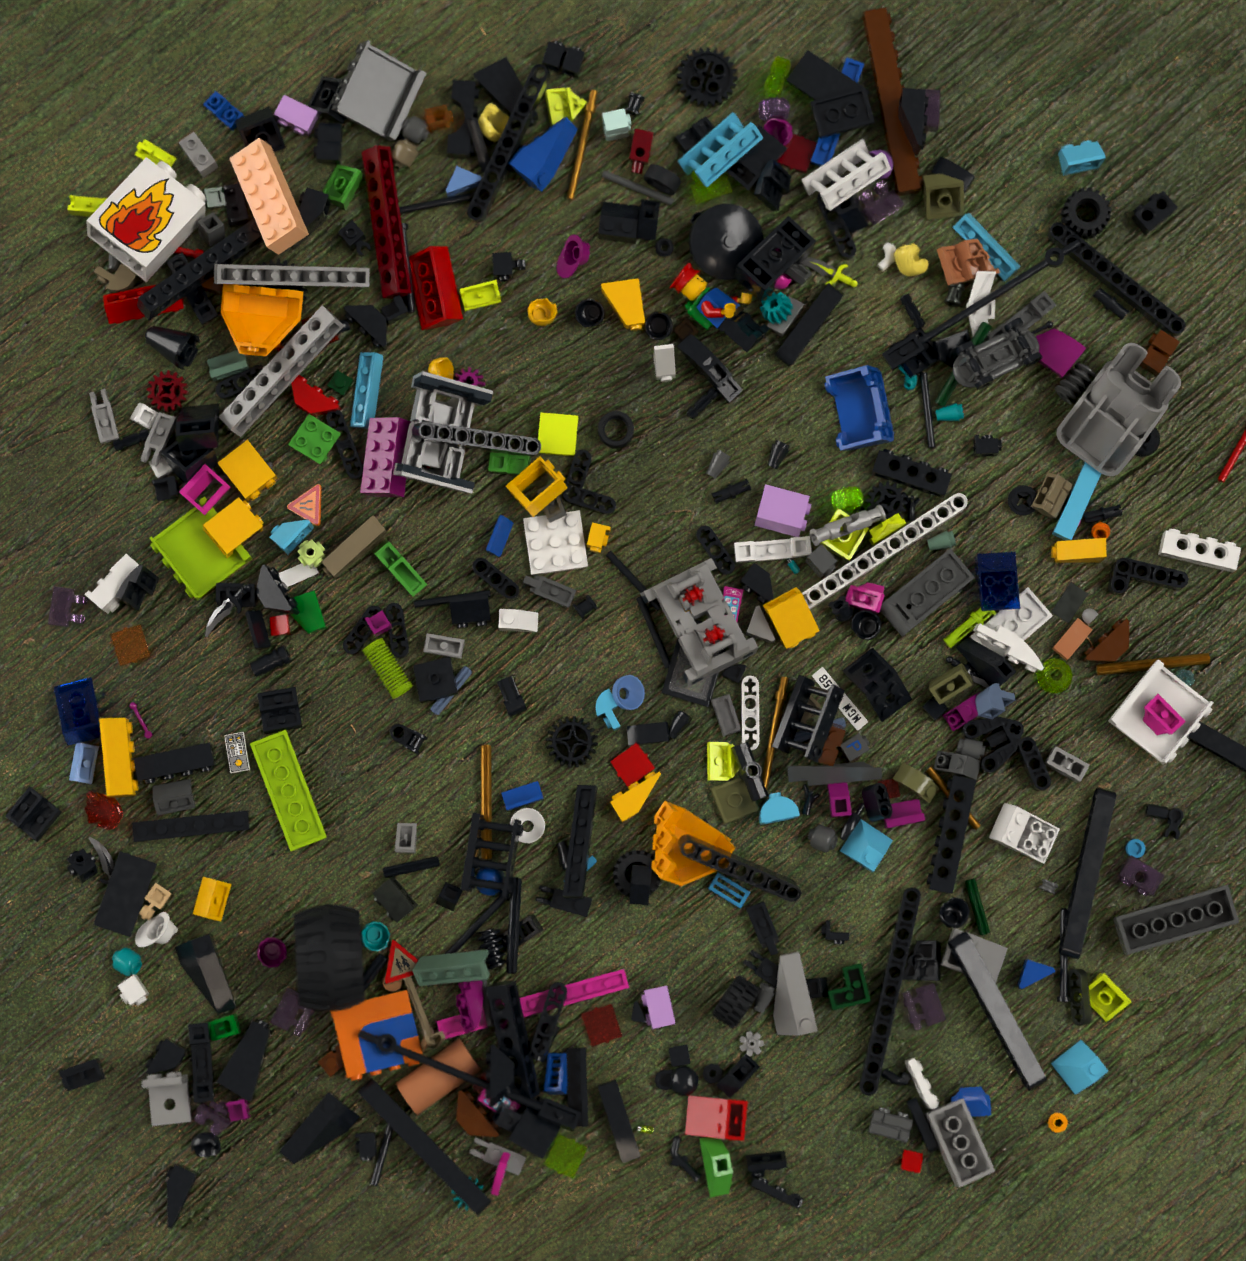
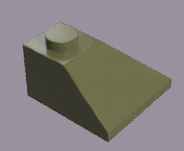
[923,174,964,220]

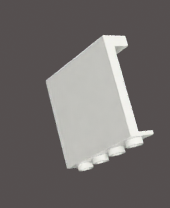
[1108,659,1213,764]

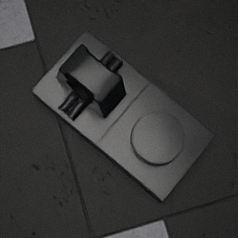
[746,1151,787,1178]

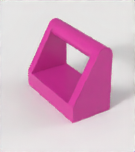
[179,464,230,515]

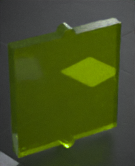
[544,1134,588,1179]

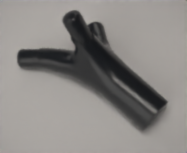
[902,492,920,521]
[802,784,820,815]

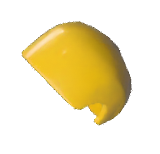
[527,298,557,326]
[428,357,454,379]

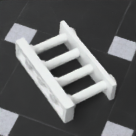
[801,139,891,210]

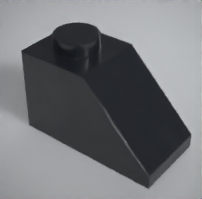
[637,199,660,241]
[716,1054,760,1099]

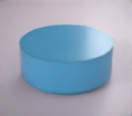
[1125,839,1146,859]

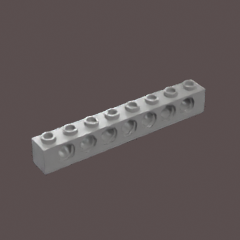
[214,264,370,287]
[219,305,344,437]

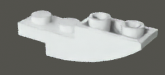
[973,623,1044,673]

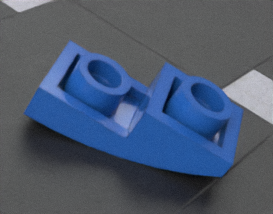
[203,91,244,131]

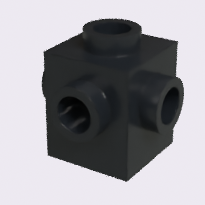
[67,848,98,883]

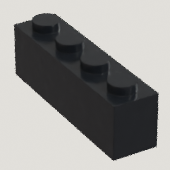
[134,742,216,785]

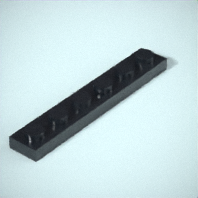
[563,785,598,899]
[132,810,250,842]

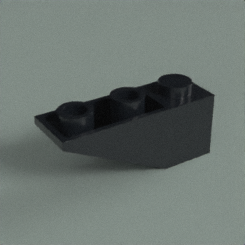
[956,637,1016,686]

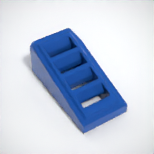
[544,1053,567,1095]

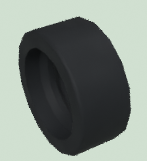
[644,164,681,195]
[598,411,634,448]

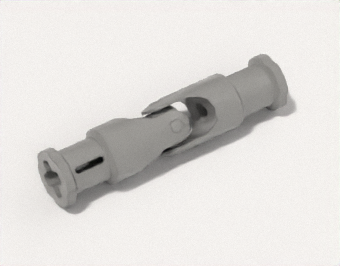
[810,505,886,546]

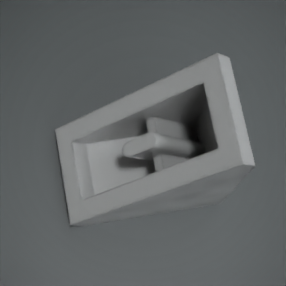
[746,606,775,643]
[395,823,417,854]

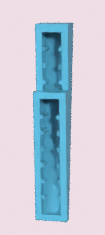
[1052,462,1101,541]

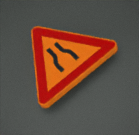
[287,484,322,526]

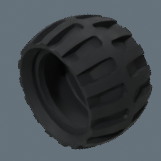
[294,904,365,1011]

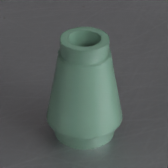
[927,530,956,550]

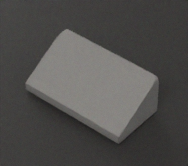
[767,296,804,337]
[423,633,465,659]

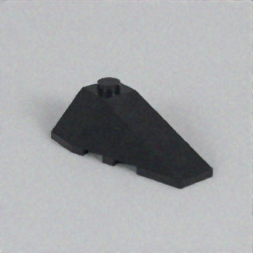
[175,934,237,1014]

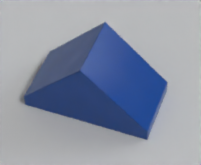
[1017,959,1056,989]

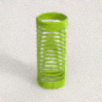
[362,638,413,699]

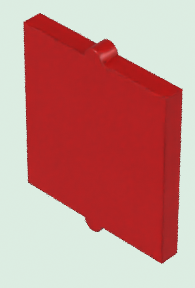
[610,743,655,787]

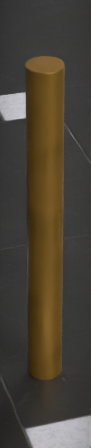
[926,766,981,830]

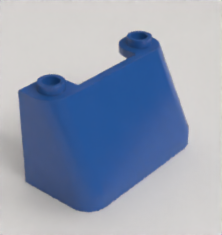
[825,365,894,451]

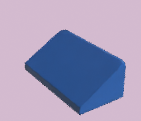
[486,515,513,557]

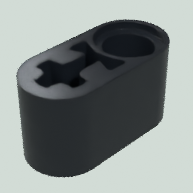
[862,783,892,822]

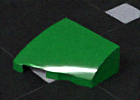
[290,590,327,634]

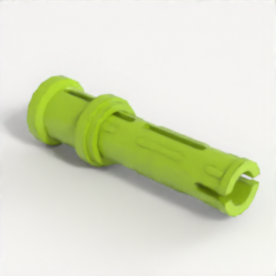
[943,601,996,649]

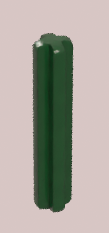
[965,878,990,935]

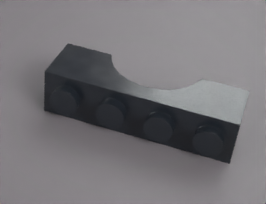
[447,80,479,160]

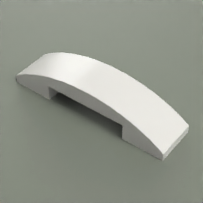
[734,536,812,562]

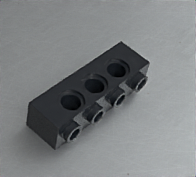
[871,449,952,498]

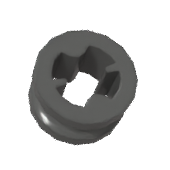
[1039,879,1058,895]

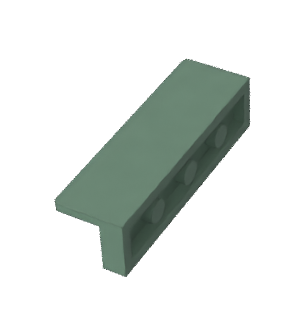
[412,950,490,986]

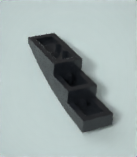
[597,1079,641,1163]

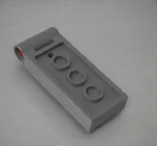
[880,548,975,637]

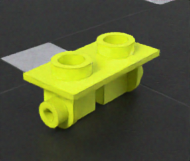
[135,139,177,167]

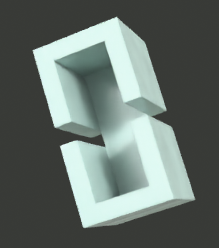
[602,108,631,142]

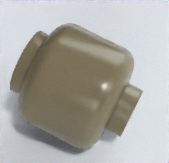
[391,139,418,168]

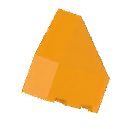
[221,284,303,356]
[652,801,736,886]

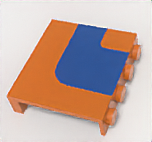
[330,990,423,1081]

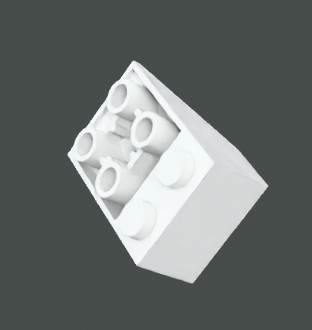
[989,803,1060,864]

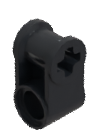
[390,724,428,755]

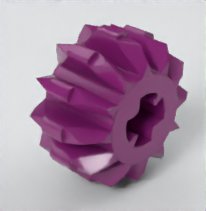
[455,367,485,387]

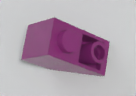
[943,692,980,731]
[827,782,852,818]

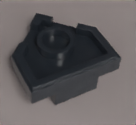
[932,330,971,369]

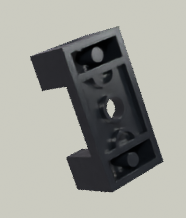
[733,216,816,302]

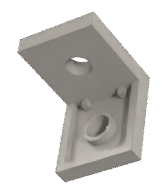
[142,1072,192,1126]

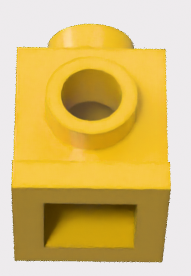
[587,522,611,553]

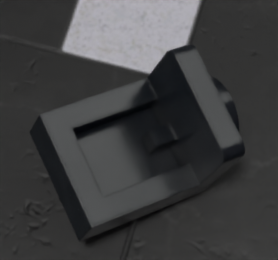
[821,920,850,944]

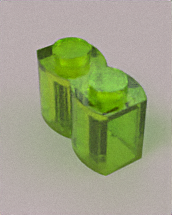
[764,56,791,101]

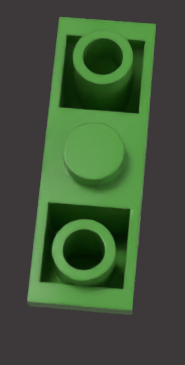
[699,1137,733,1197]

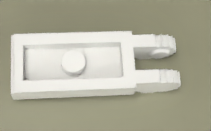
[905,1058,939,1110]

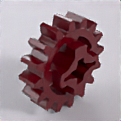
[146,370,189,413]

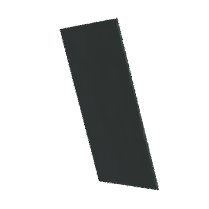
[1051,582,1088,624]

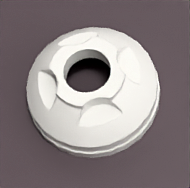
[510,808,545,843]

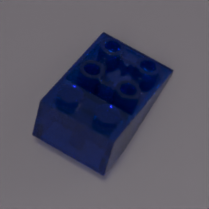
[975,552,1020,611]

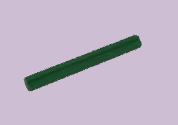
[935,322,992,407]

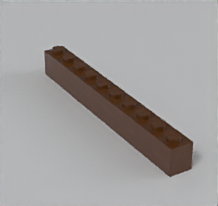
[862,7,923,197]

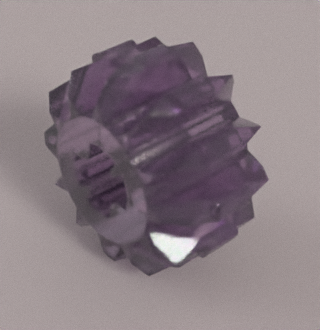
[758,97,790,122]

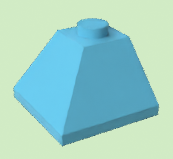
[270,519,314,555]
[840,819,893,872]
[1051,1040,1108,1095]

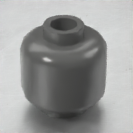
[401,116,430,144]
[808,825,838,853]

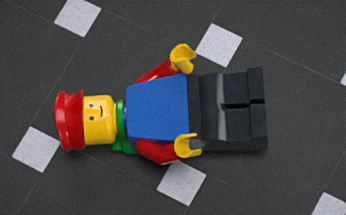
[669,263,770,352]

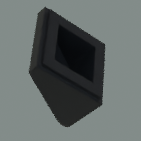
[921,696,948,721]
[436,882,463,911]
[806,977,828,998]
[631,1001,646,1023]

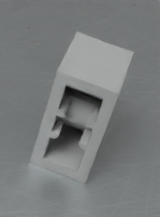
[178,132,219,178]
[1044,746,1090,783]

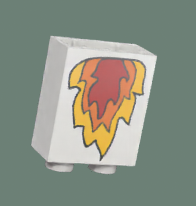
[86,157,206,282]

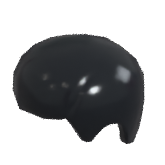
[575,299,605,327]
[644,311,673,340]
[851,610,882,640]
[939,897,970,928]
[669,1066,699,1096]
[190,1132,221,1157]

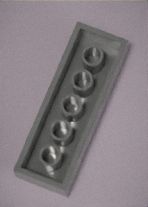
[1113,885,1239,955]

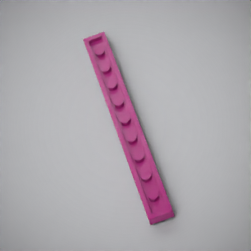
[436,969,629,1039]

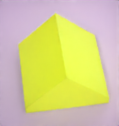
[820,508,869,561]
[1079,973,1132,1022]

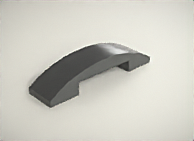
[987,291,1056,340]

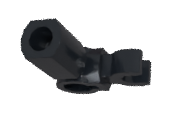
[1145,803,1184,839]

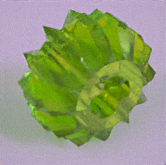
[831,486,864,512]

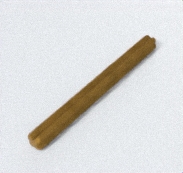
[1096,653,1210,675]
[481,745,492,860]

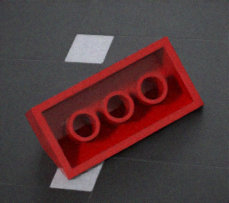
[409,246,463,330]

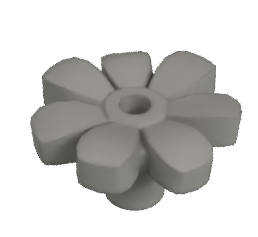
[739,1031,764,1056]

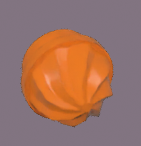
[1091,521,1111,539]

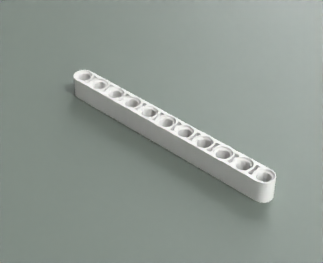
[802,493,968,610]

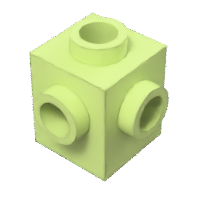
[297,539,326,569]

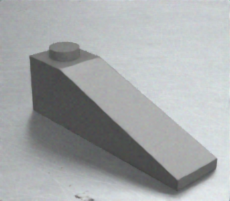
[773,951,817,1036]

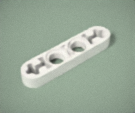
[741,675,759,751]

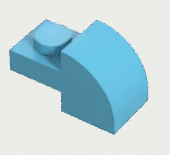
[595,689,620,731]

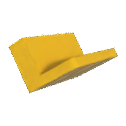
[193,877,231,922]

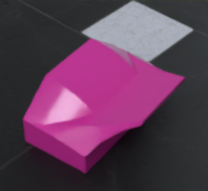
[846,582,884,613]
[1143,694,1186,735]

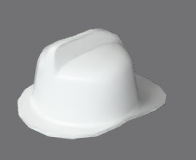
[135,912,178,947]

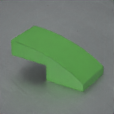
[488,452,531,475]

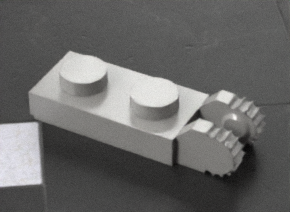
[89,389,120,444]
[141,412,177,466]
[469,1137,526,1176]

